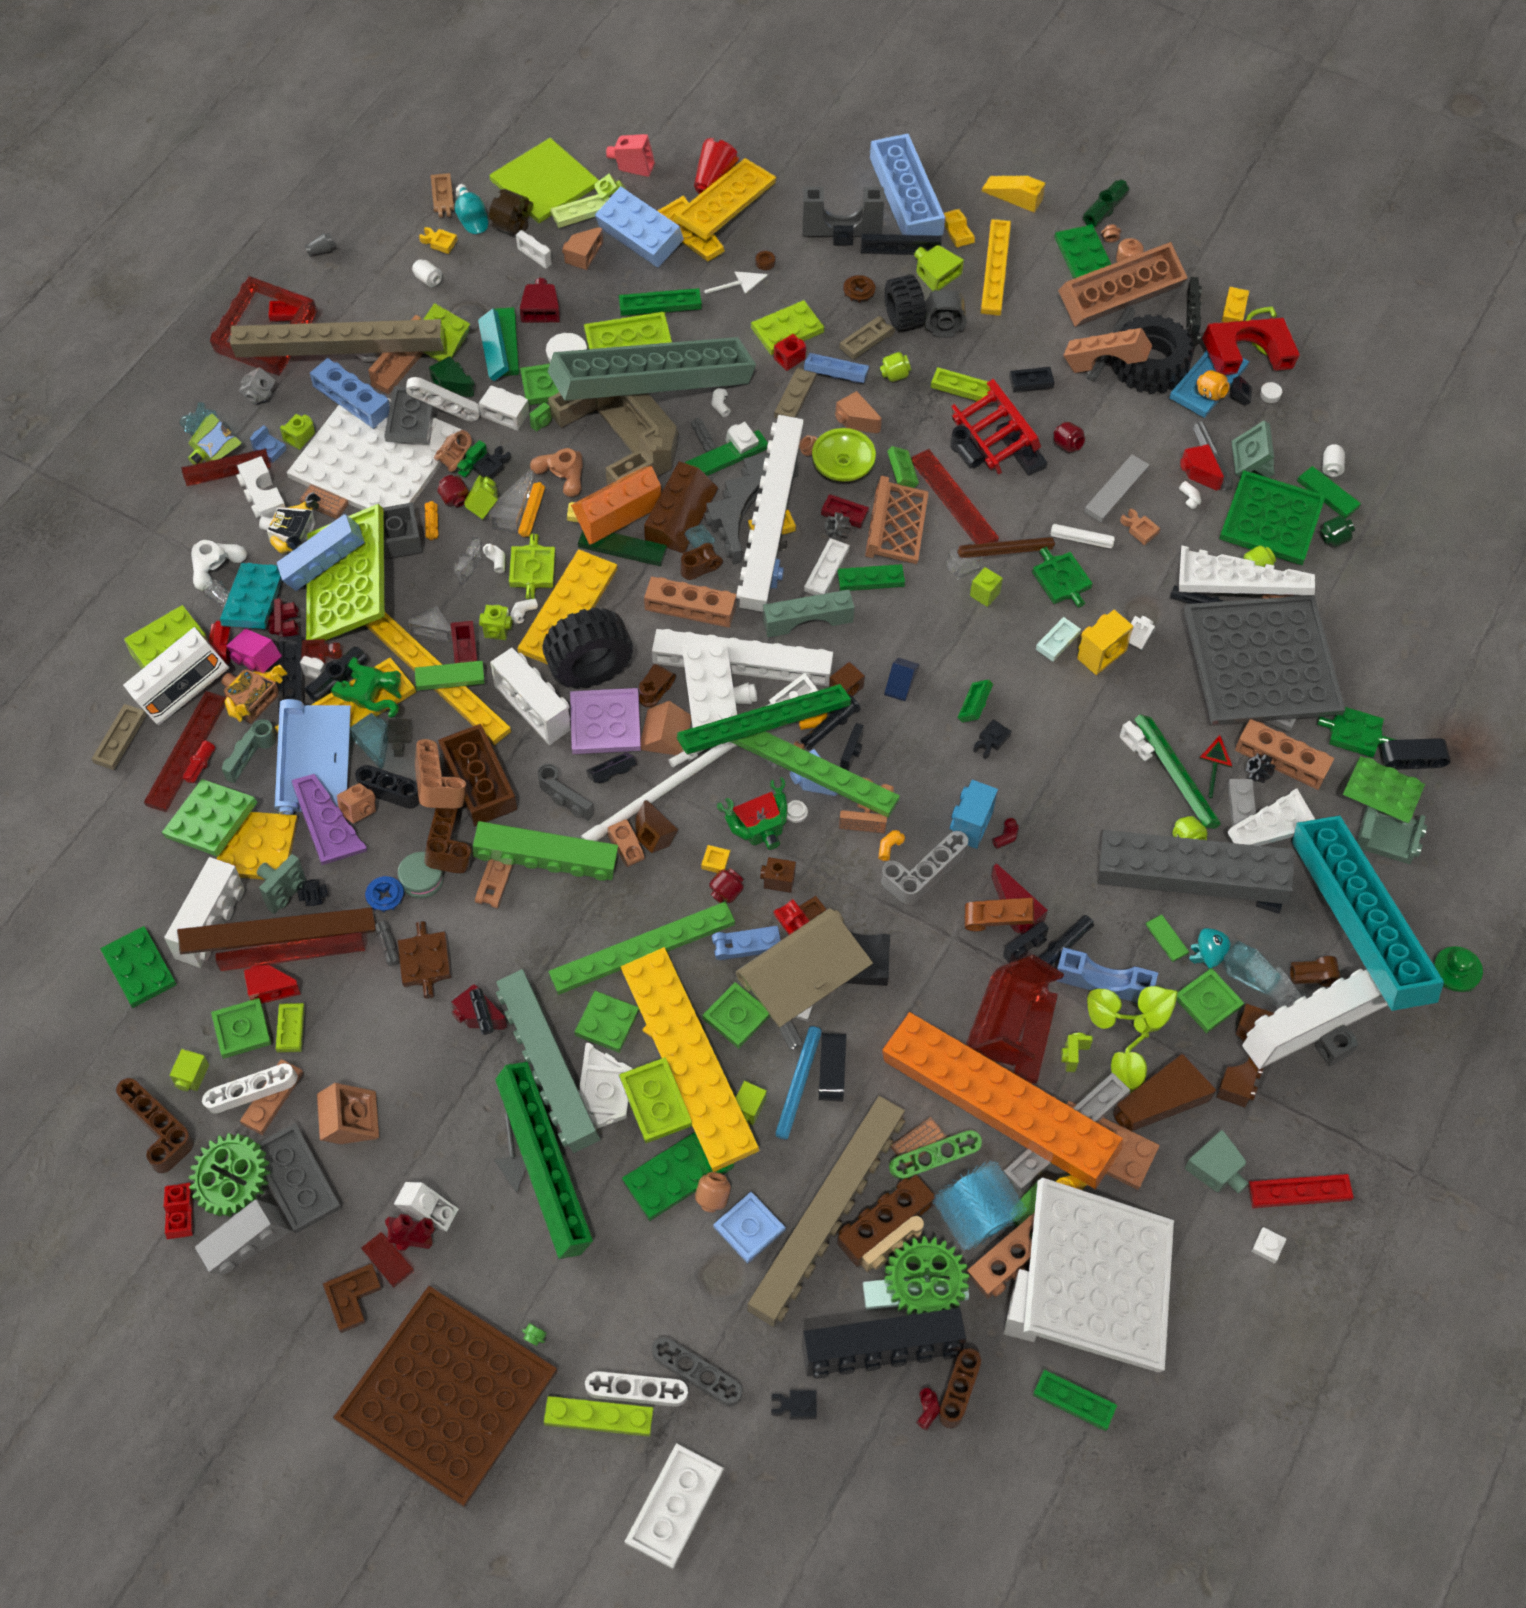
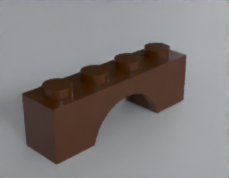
[1216,1004,1274,1108]

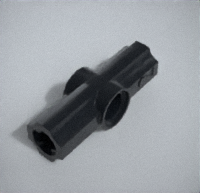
[304,646,368,702]

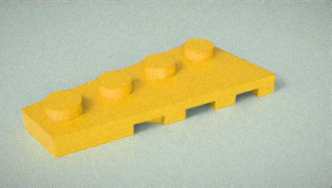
[658,196,725,261]

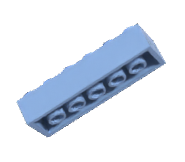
[870,134,945,236]

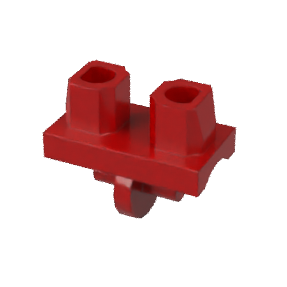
[773,899,809,935]

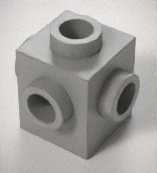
[238,367,276,405]

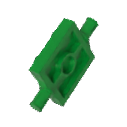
[1032,547,1093,608]
[1317,706,1396,758]

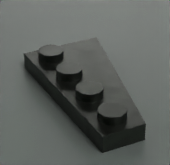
[1186,277,1202,349]

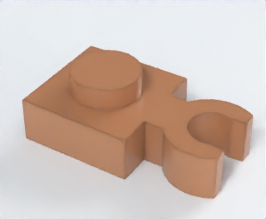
[1120,509,1160,545]

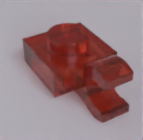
[301,639,343,662]

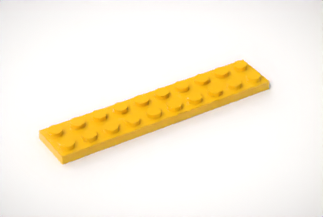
[621,947,760,1172]

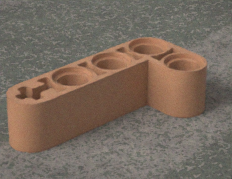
[415,739,466,808]

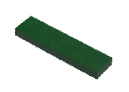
[578,530,667,567]

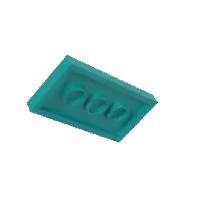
[220,563,282,629]

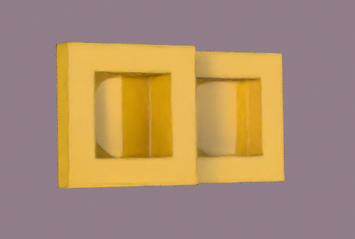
[943,209,975,248]

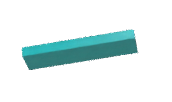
[478,309,509,381]

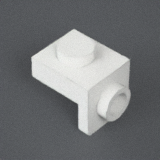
[726,422,759,454]

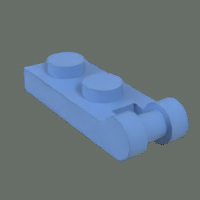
[712,926,781,960]

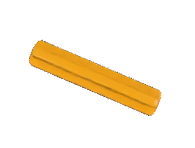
[518,482,545,538]

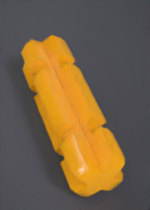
[425,501,438,541]

